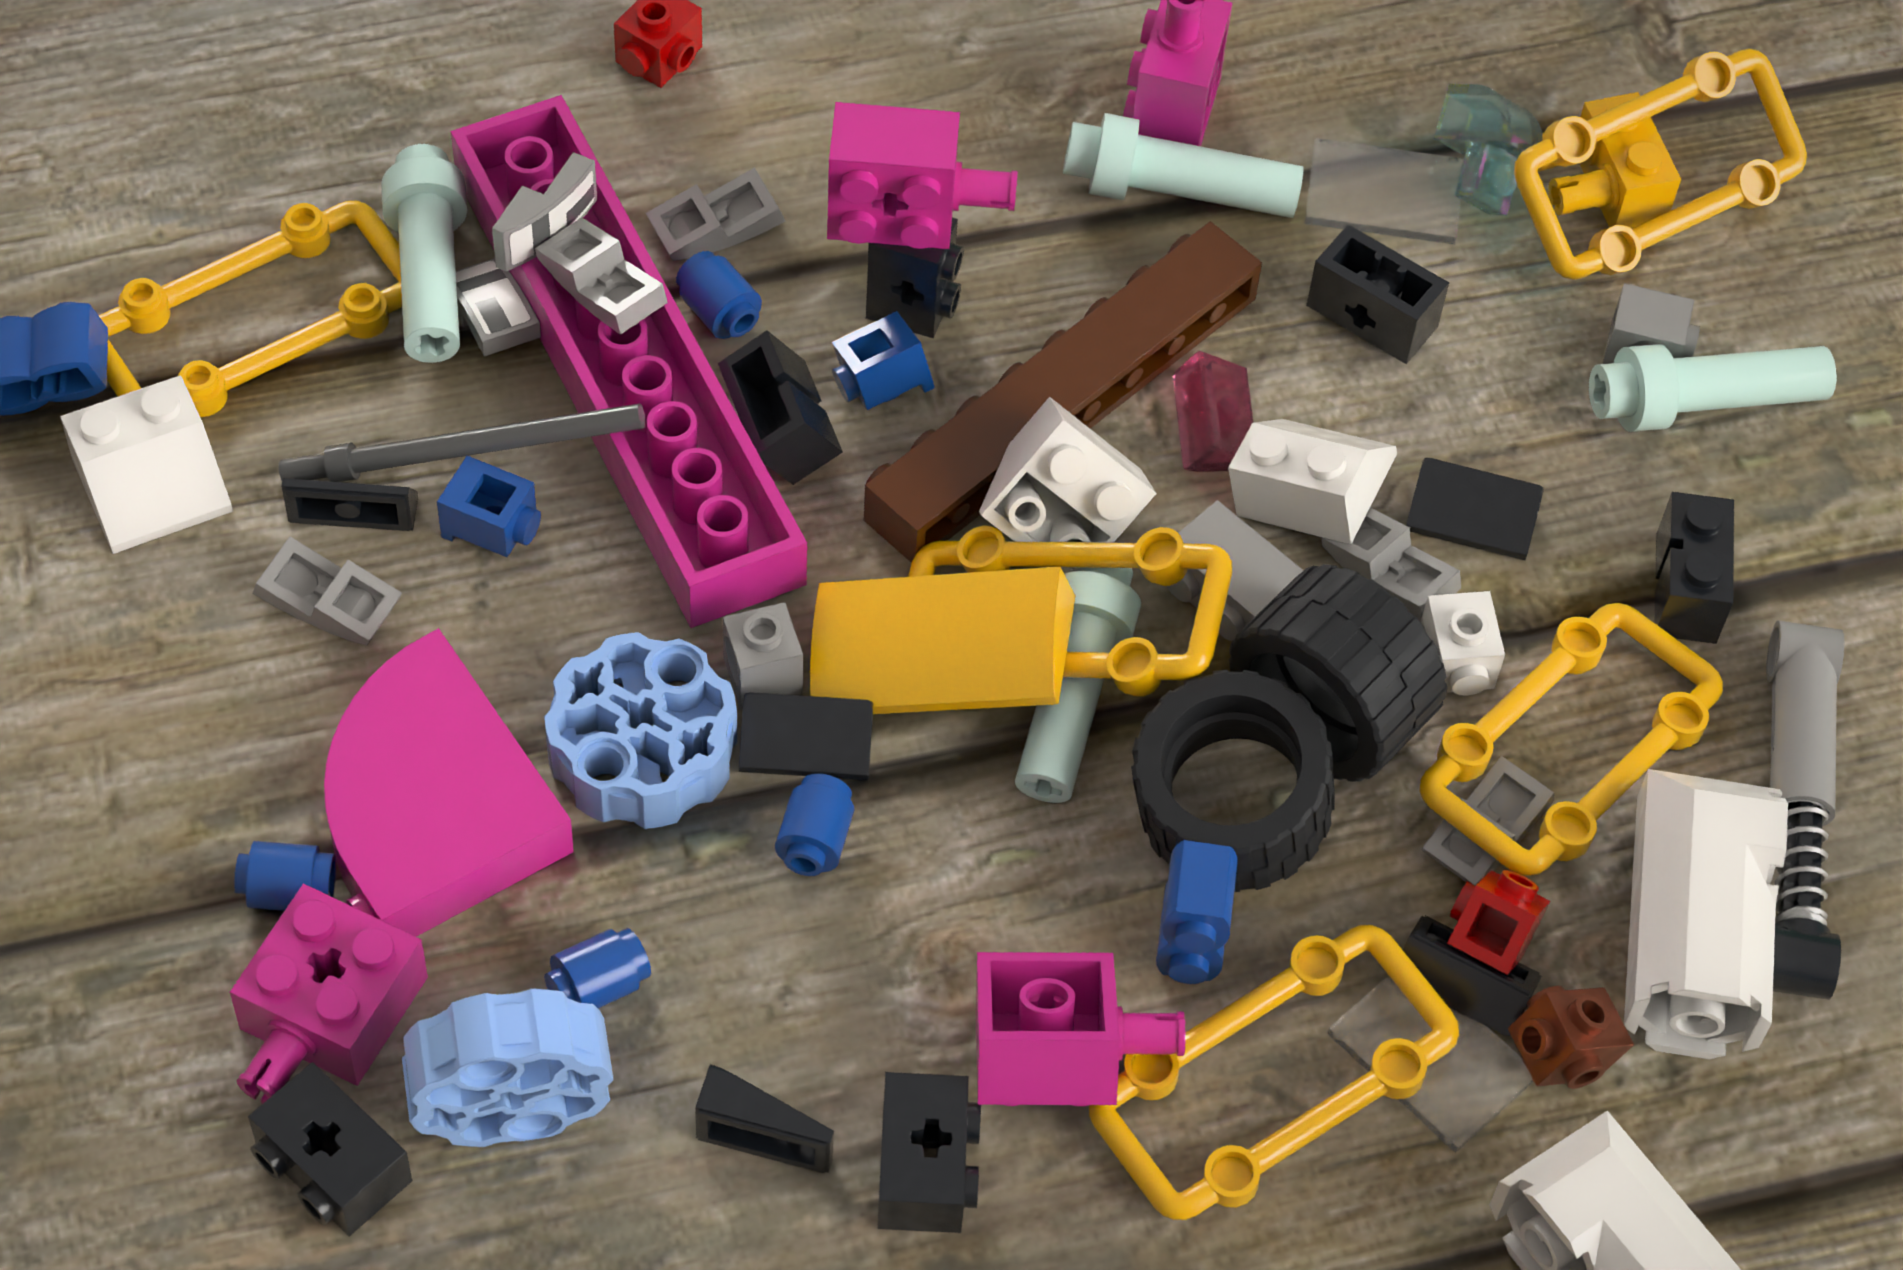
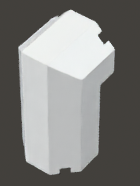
[1624,769,1788,1059]
[1490,1111,1741,1270]

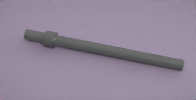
[279,403,645,482]

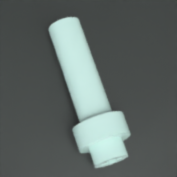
[1063,113,1303,218]
[381,144,467,363]
[1589,344,1837,432]
[1015,567,1141,803]

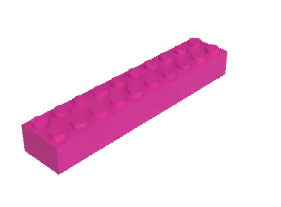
[451,95,807,628]

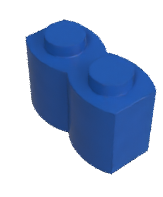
[0,302,108,415]
[1156,840,1238,984]

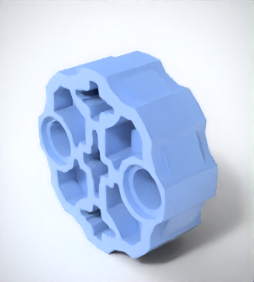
[544,632,737,829]
[402,989,614,1147]

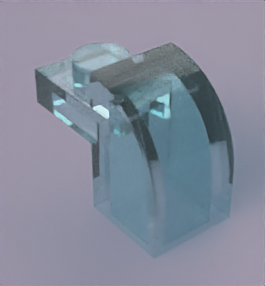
[1434,84,1543,216]

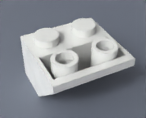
[979,397,1157,574]

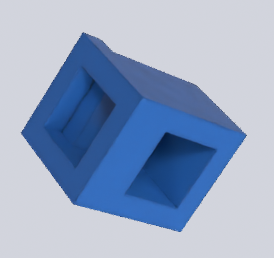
[832,311,935,410]
[437,455,541,557]

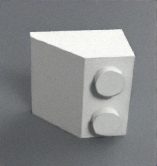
[60,375,233,554]
[1228,419,1397,544]

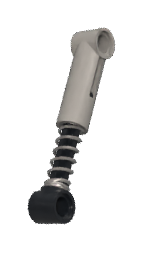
[1766,621,1845,1000]

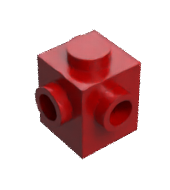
[614,0,703,88]
[1447,870,1551,975]

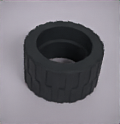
[1229,564,1448,782]
[1131,670,1335,892]

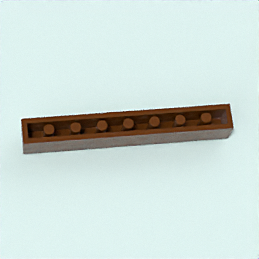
[863,221,1262,563]

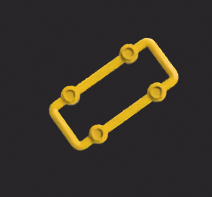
[1514,49,1807,280]
[99,200,402,417]
[907,526,1232,697]
[1419,603,1723,876]
[1089,925,1459,1220]

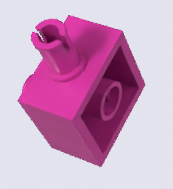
[1123,0,1233,146]
[827,102,1018,249]
[230,884,428,1104]
[976,952,1185,1106]

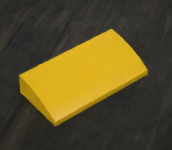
[810,566,1076,714]

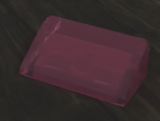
[1173,350,1253,472]

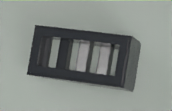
[695,1064,834,1174]

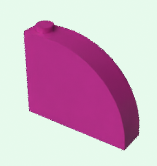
[324,628,574,937]

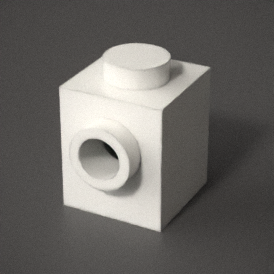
[1421,591,1505,696]

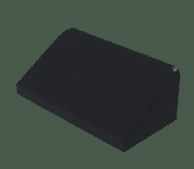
[1406,458,1544,561]
[281,478,418,531]
[739,692,874,780]
[1403,915,1542,1036]

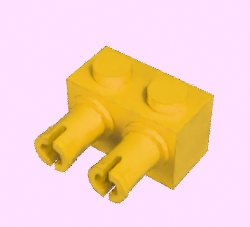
[1528,92,1681,229]

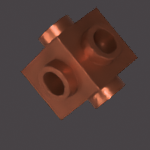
[1508,986,1634,1089]

